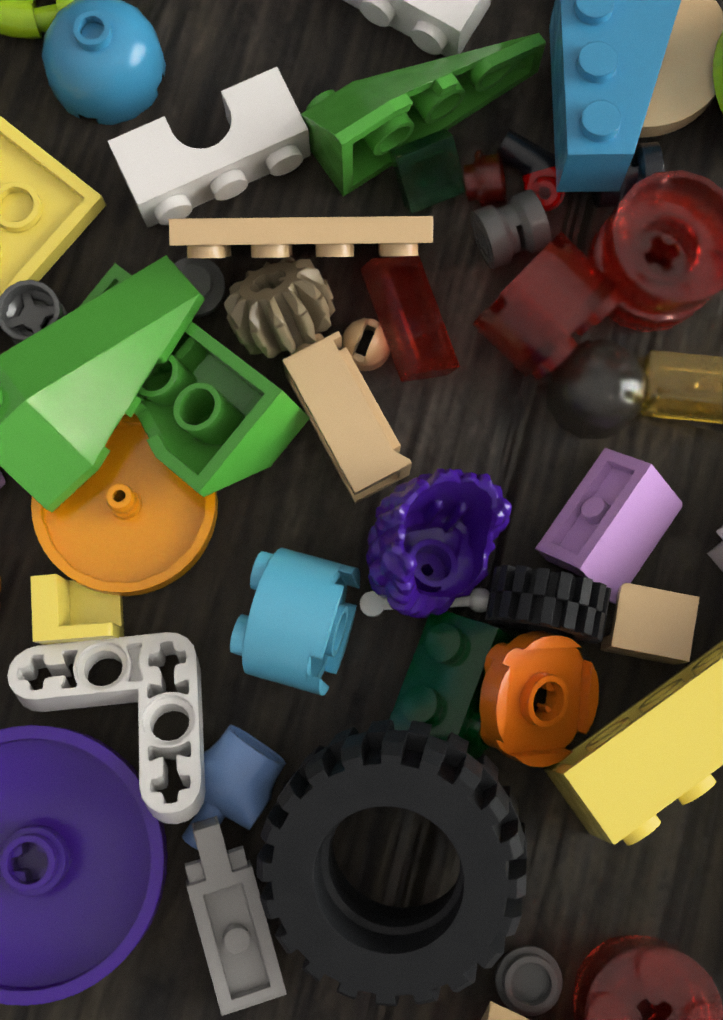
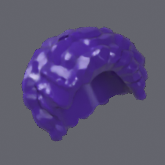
[366,468,512,619]

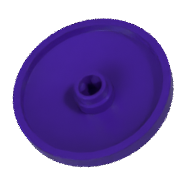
[0,725,168,1006]

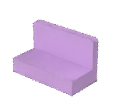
[535,448,682,604]

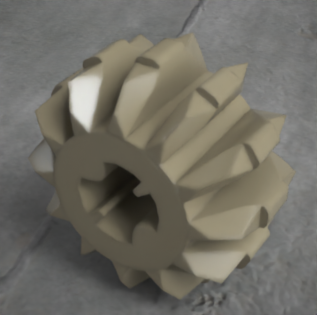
[223,257,336,358]

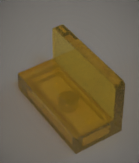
[642,350,723,424]

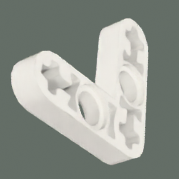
[7,632,206,824]

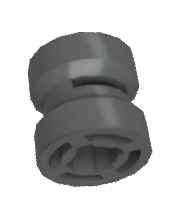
[470,189,552,269]
[0,280,68,345]

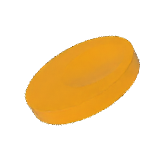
[31,414,218,596]

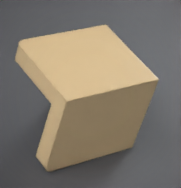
[600,583,700,665]

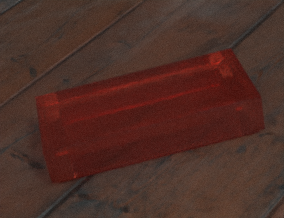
[360,255,460,382]

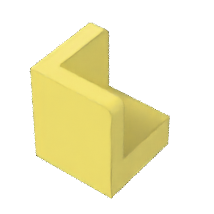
[30,574,124,645]

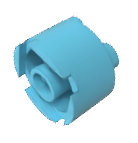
[230,548,360,696]

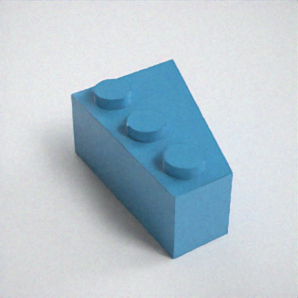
[549,0,681,192]

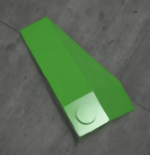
[301,33,546,197]
[0,255,205,512]
[79,263,310,497]

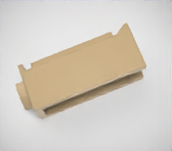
[282,331,412,504]

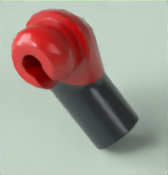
[495,130,565,211]

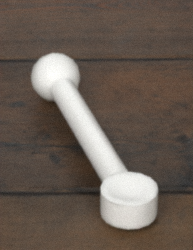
[360,588,490,617]

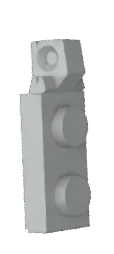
[185,816,287,1016]

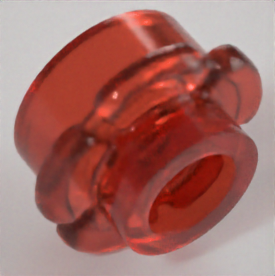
[463,150,507,208]

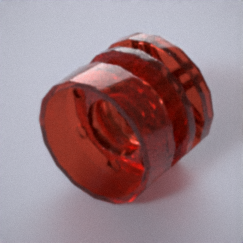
[584,170,723,332]

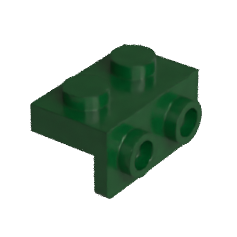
[389,611,515,760]

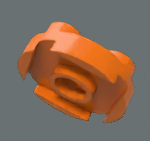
[479,631,599,767]

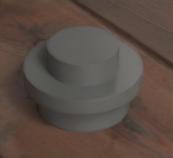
[174,257,226,318]
[495,945,563,1016]

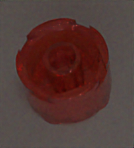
[472,232,623,380]
[573,935,723,1020]

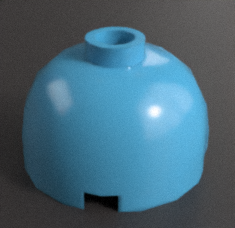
[42,0,166,125]

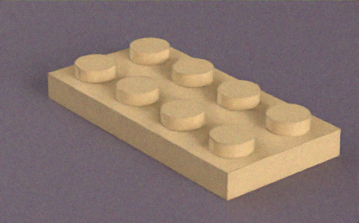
[168,216,433,258]

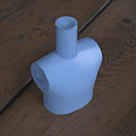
[182,725,286,850]

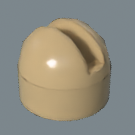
[342,318,391,371]

